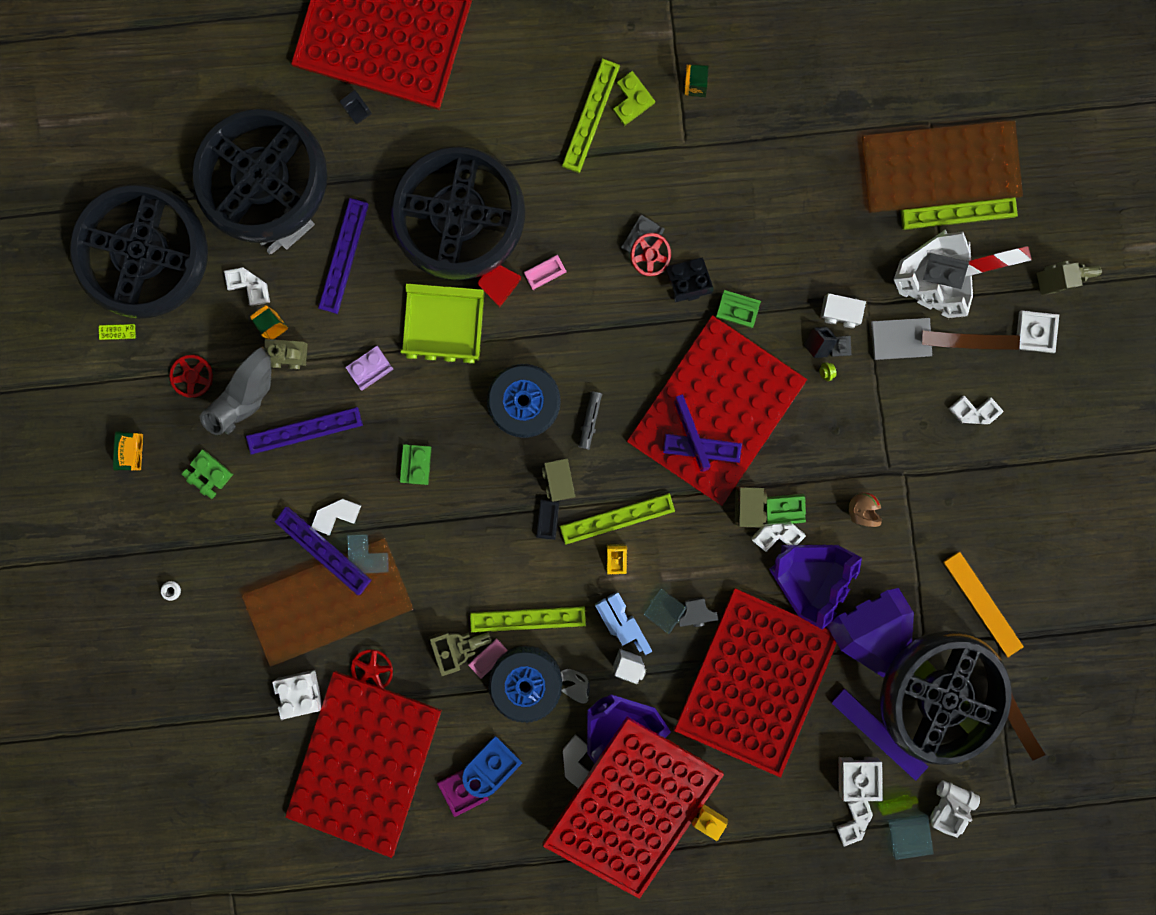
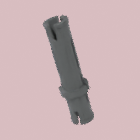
[578,391,603,450]

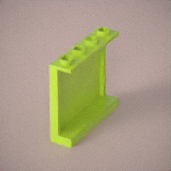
[401,284,485,364]

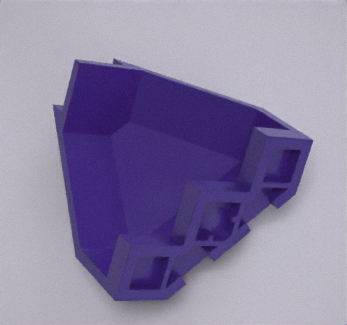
[769,545,862,630]
[827,588,914,678]
[587,695,671,764]

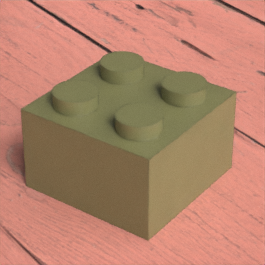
[542,459,575,502]
[734,487,767,527]

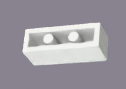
[613,649,646,684]

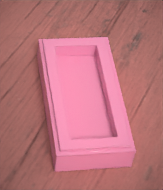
[524,255,566,290]
[468,638,508,679]

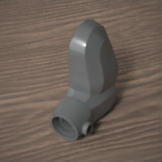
[200,347,271,435]

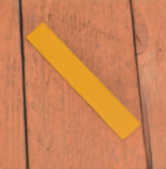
[943,551,1024,657]

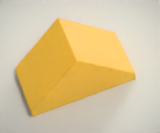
[607,544,627,574]

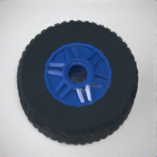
[487,364,561,438]
[488,646,562,723]

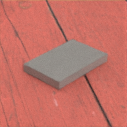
[871,318,932,360]

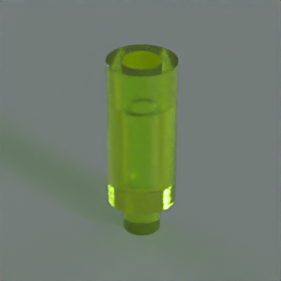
[878,795,918,816]

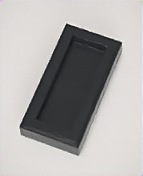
[536,500,559,540]

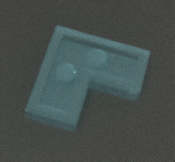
[347,534,389,573]

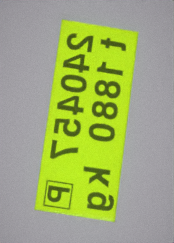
[99,324,136,340]

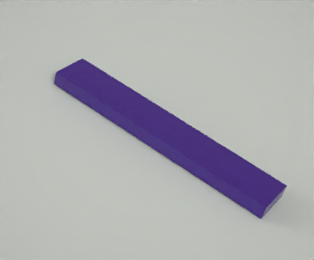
[318,198,369,314]
[246,407,363,455]
[275,507,371,595]
[830,688,928,781]

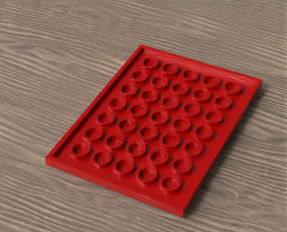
[292,0,472,110]
[627,315,808,506]
[674,588,837,778]
[285,671,442,858]
[542,717,724,899]

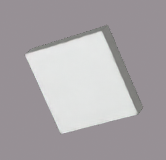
[1017,311,1059,353]

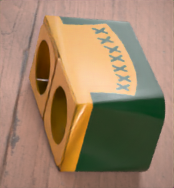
[685,64,709,98]
[250,305,288,340]
[113,431,143,470]

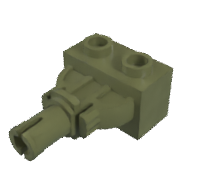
[1037,261,1102,295]
[264,339,308,369]
[429,631,492,676]

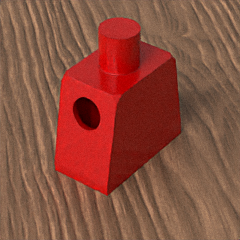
[477,265,522,307]

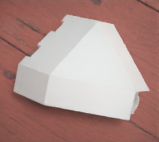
[894,229,973,318]

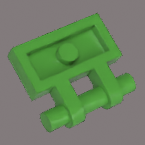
[182,450,233,499]

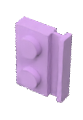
[345,346,393,391]

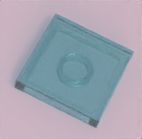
[889,815,934,860]

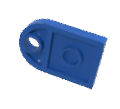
[462,736,522,798]

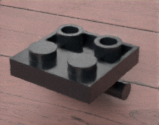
[666,257,713,303]

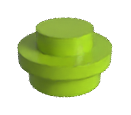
[819,362,836,381]

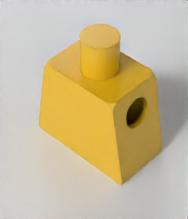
[692,804,728,841]

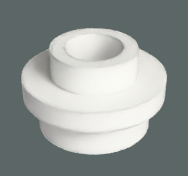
[161,581,181,601]

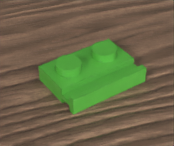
[716,290,761,328]
[400,444,432,485]
[766,494,806,524]

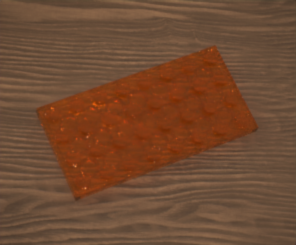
[862,120,1023,213]
[242,538,414,667]

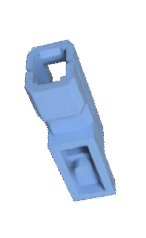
[595,591,652,655]

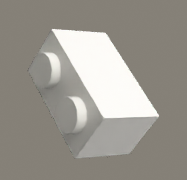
[820,293,866,328]

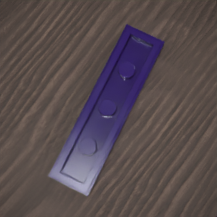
[674,394,710,472]
[663,434,742,463]

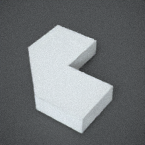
[224,268,270,306]
[948,396,1004,424]
[312,499,361,535]
[751,522,806,552]
[563,734,590,788]
[836,801,873,846]

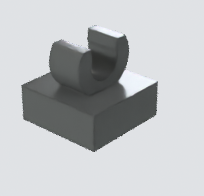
[831,336,852,357]

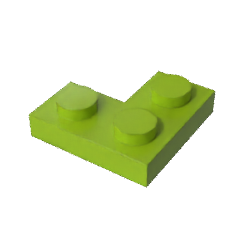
[613,71,655,126]

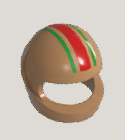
[849,493,882,527]

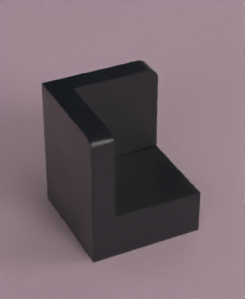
[340,90,372,124]
[804,327,838,358]

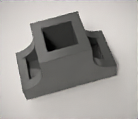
[677,597,718,627]

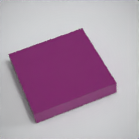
[437,769,489,817]

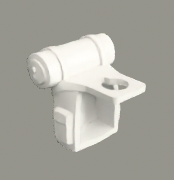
[930,780,980,838]

